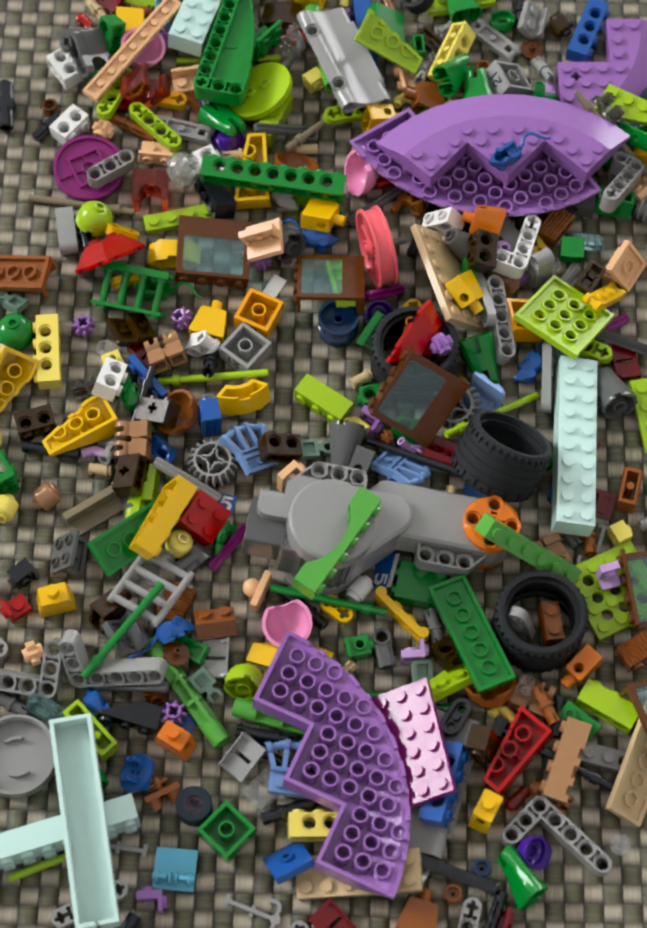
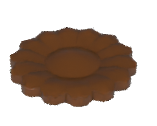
[520,40,544,60]
[163,641,190,667]

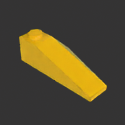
[42,395,122,457]

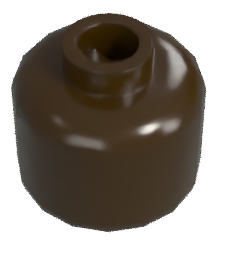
[548,11,574,38]

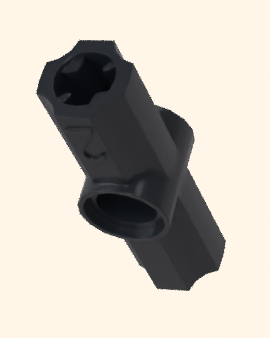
[0,80,16,133]

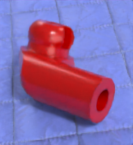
[75,13,93,28]

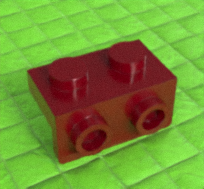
[423,435,458,466]

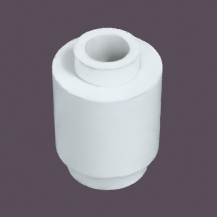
[345,575,374,603]

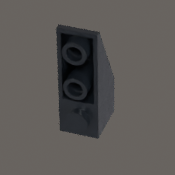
[194,173,237,219]
[94,701,162,735]

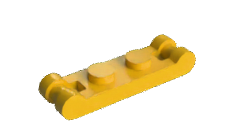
[582,281,627,312]
[375,586,429,643]

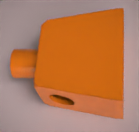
[461,205,506,237]
[560,644,603,690]
[154,720,198,763]

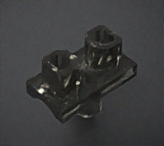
[593,92,625,126]
[71,374,99,403]

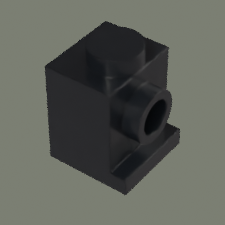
[7,558,40,589]

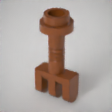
[527,779,574,816]

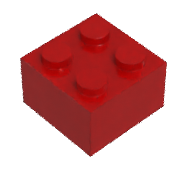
[175,490,232,547]

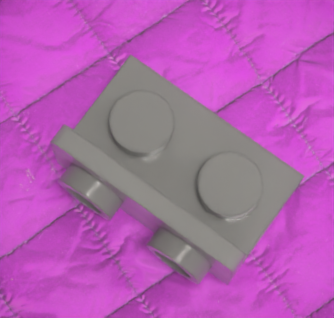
[517,0,550,40]

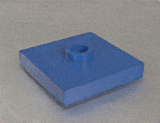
[263,842,315,885]

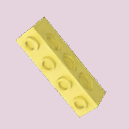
[427,21,476,83]
[32,314,62,390]
[287,809,338,842]

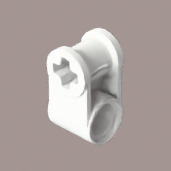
[185,330,220,357]

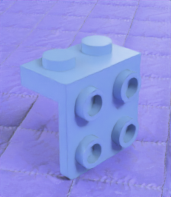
[459,372,506,413]

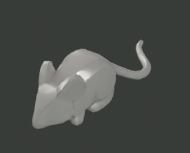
[270,175,299,212]

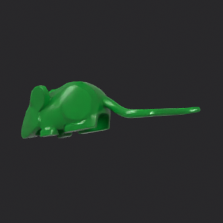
[134,278,202,301]
[119,376,156,431]

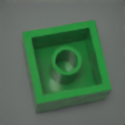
[197,800,257,864]

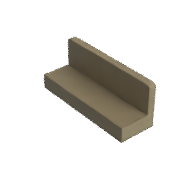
[62,485,124,537]

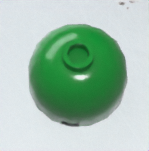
[0,313,35,351]

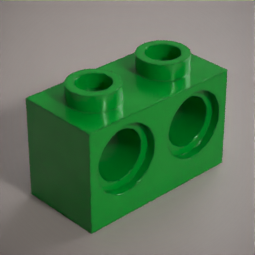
[99,14,126,57]

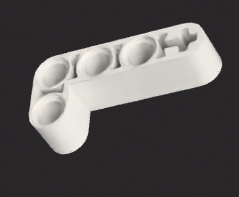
[492,215,541,279]

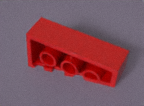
[483,705,553,796]

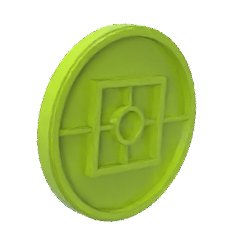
[229,62,293,121]

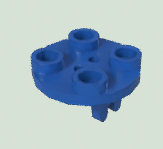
[119,753,156,793]

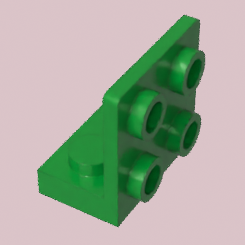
[254,19,282,62]
[0,449,21,495]

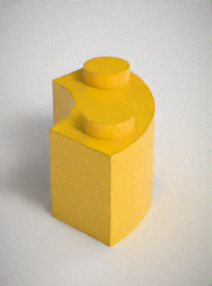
[148,239,201,270]
[216,378,270,416]

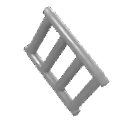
[107,555,195,628]

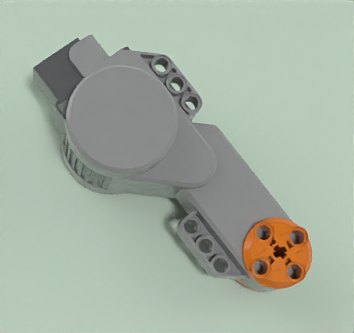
[241,462,521,595]

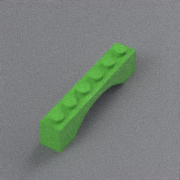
[292,486,382,599]
[475,512,582,583]

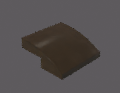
[260,1,302,30]
[106,313,156,347]

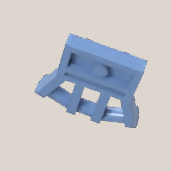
[218,422,279,477]
[370,451,433,486]
[265,738,312,799]

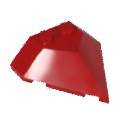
[75,232,145,275]
[385,299,442,368]

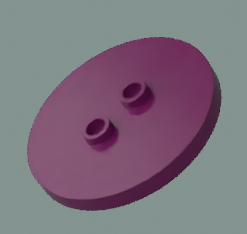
[53,135,125,202]

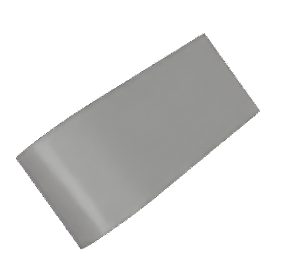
[87,149,135,189]
[55,206,79,255]

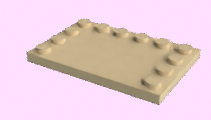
[410,223,489,333]

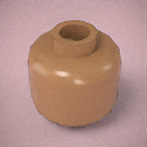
[32,482,62,511]

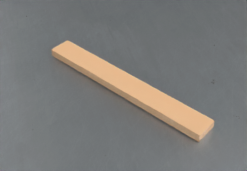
[82,0,182,103]

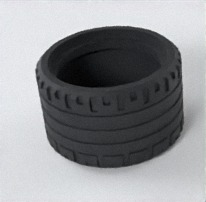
[371,306,460,404]
[451,410,553,503]
[491,570,589,673]

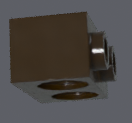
[466,228,498,274]
[573,259,606,295]
[13,403,57,441]
[257,431,303,463]
[430,635,463,672]

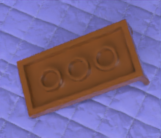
[0,255,57,298]

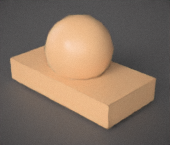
[242,569,272,613]

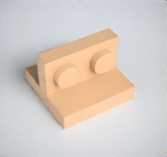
[238,218,284,262]
[602,240,647,292]

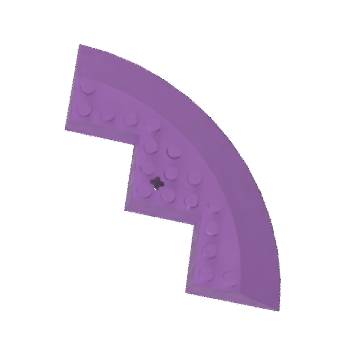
[555,19,647,126]
[376,94,631,188]
[349,107,601,217]
[252,630,411,899]

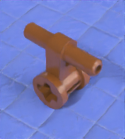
[390,191,427,217]

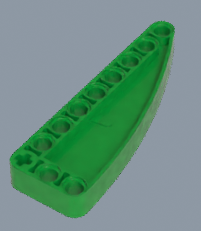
[193,0,255,106]

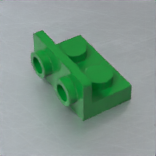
[356,310,386,350]
[558,700,603,741]

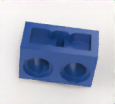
[198,397,222,438]

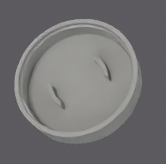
[0,714,55,799]

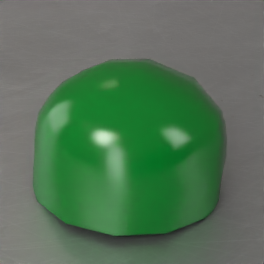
[489,10,515,34]

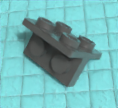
[50,530,89,578]
[102,611,150,659]

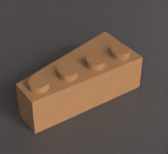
[539,716,592,805]

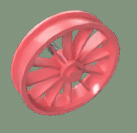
[355,205,406,289]

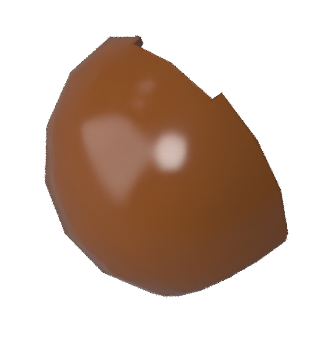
[273,150,319,183]
[158,389,199,436]
[465,679,516,709]

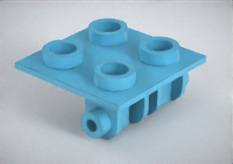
[152,847,198,892]

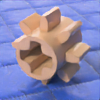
[92,120,114,139]
[21,640,44,667]

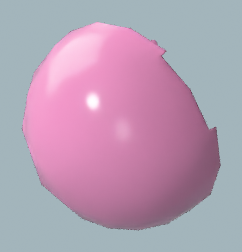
[121,27,166,68]
[344,150,379,196]
[262,599,313,647]

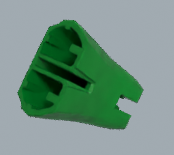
[446,0,483,23]
[432,53,473,98]
[463,67,493,98]
[197,102,247,137]
[459,331,499,384]
[497,845,549,911]

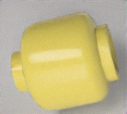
[0,493,19,523]
[165,530,193,559]

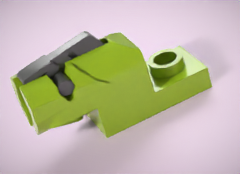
[123,464,161,518]

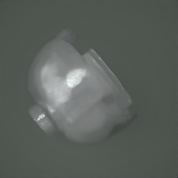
[165,151,200,189]

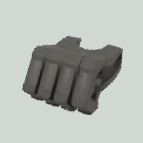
[60,27,111,78]

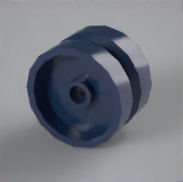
[318,300,359,347]

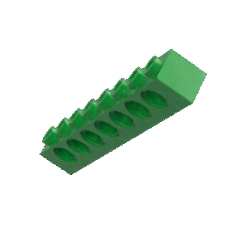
[199,154,347,203]

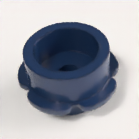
[471,859,492,878]

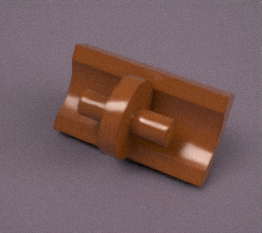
[143,774,180,812]

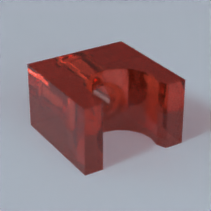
[120,62,171,109]
[131,169,170,212]

